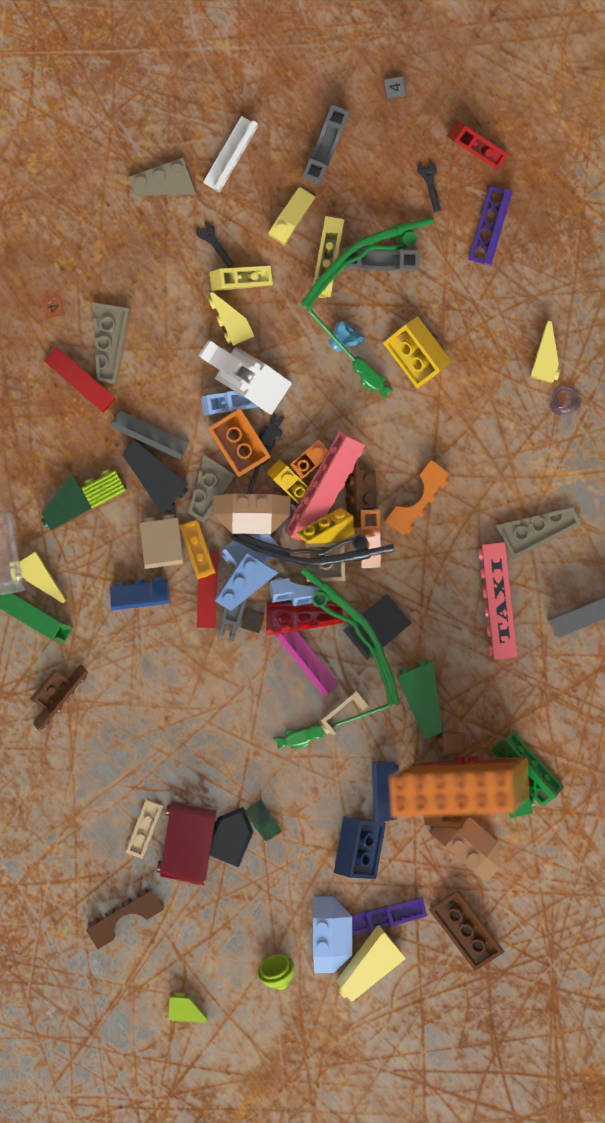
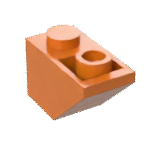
[290,440,328,479]

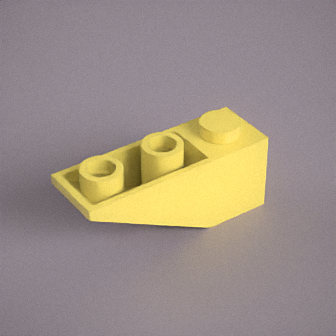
[208,292,255,347]

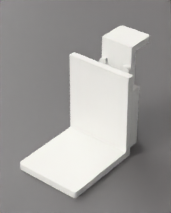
[199,340,291,415]

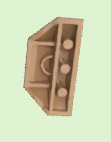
[213,494,290,534]
[429,816,500,882]

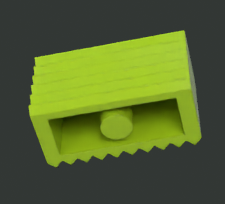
[81,469,127,508]

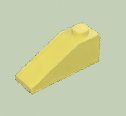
[268,187,316,246]
[209,266,273,291]
[530,321,560,384]
[15,552,67,603]

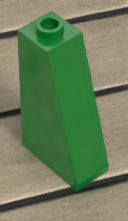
[0,589,74,644]

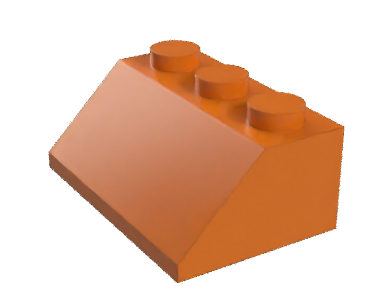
[207,408,271,478]

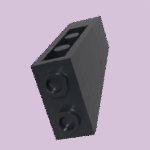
[122,440,188,514]

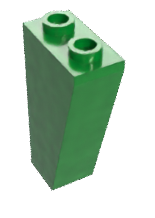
[397,659,443,740]

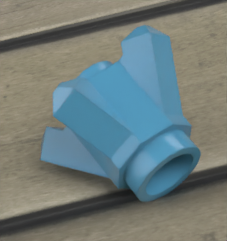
[328,321,364,352]

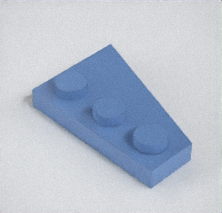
[214,552,278,611]

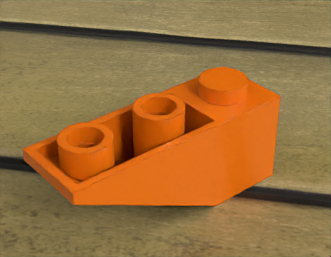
[360,510,381,568]

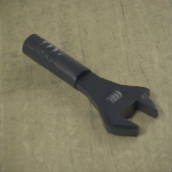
[417,161,441,212]
[196,222,234,268]

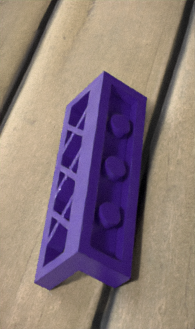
[469,186,513,266]

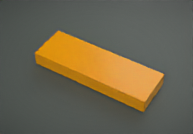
[180,519,216,579]

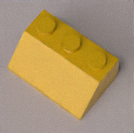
[383,316,452,389]

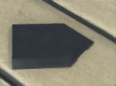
[210,807,254,867]

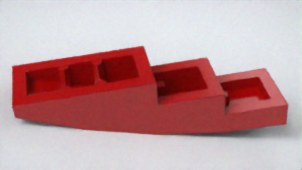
[44,347,116,413]
[196,550,219,628]

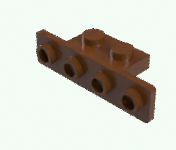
[345,457,377,528]
[31,665,88,731]

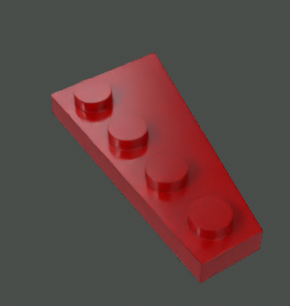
[266,602,343,636]

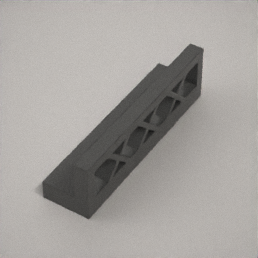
[111,410,189,460]

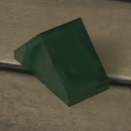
[245,800,282,842]

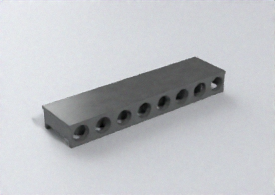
[547,596,605,638]

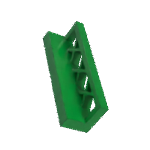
[491,730,564,807]

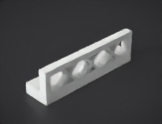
[203,116,258,193]

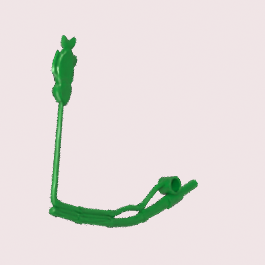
[301,217,434,399]
[273,567,400,749]

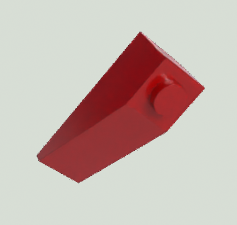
[447,120,509,170]

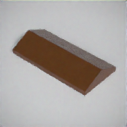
[429,890,505,971]

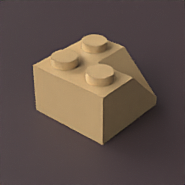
[306,543,345,582]

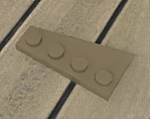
[495,507,581,559]

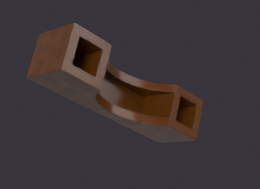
[86,888,164,950]

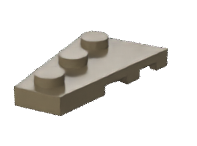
[129,158,196,196]
[188,455,236,523]

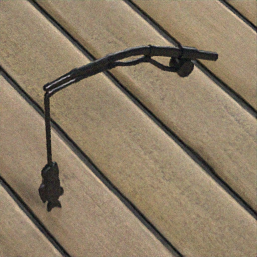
[231,414,395,566]

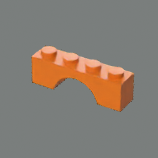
[384,460,450,535]

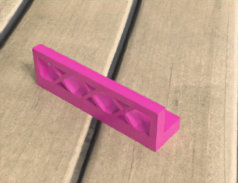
[276,631,339,697]

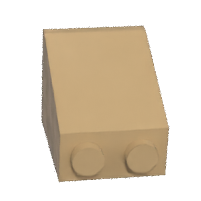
[140,514,185,569]

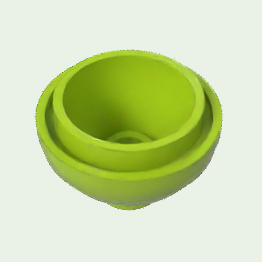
[257,954,295,990]

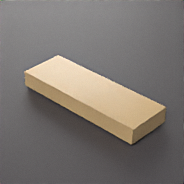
[125,798,164,859]

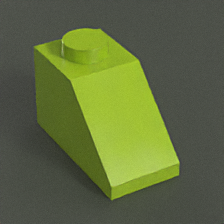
[168,992,207,1023]

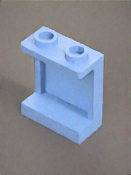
[222,534,279,566]

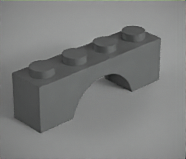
[302,105,350,186]
[342,248,420,272]

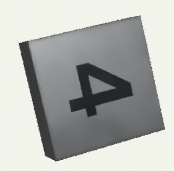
[384,76,406,99]

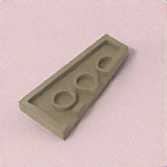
[92,302,131,385]

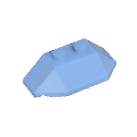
[313,896,352,973]

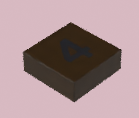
[241,610,265,633]

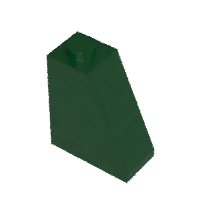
[41,475,93,531]

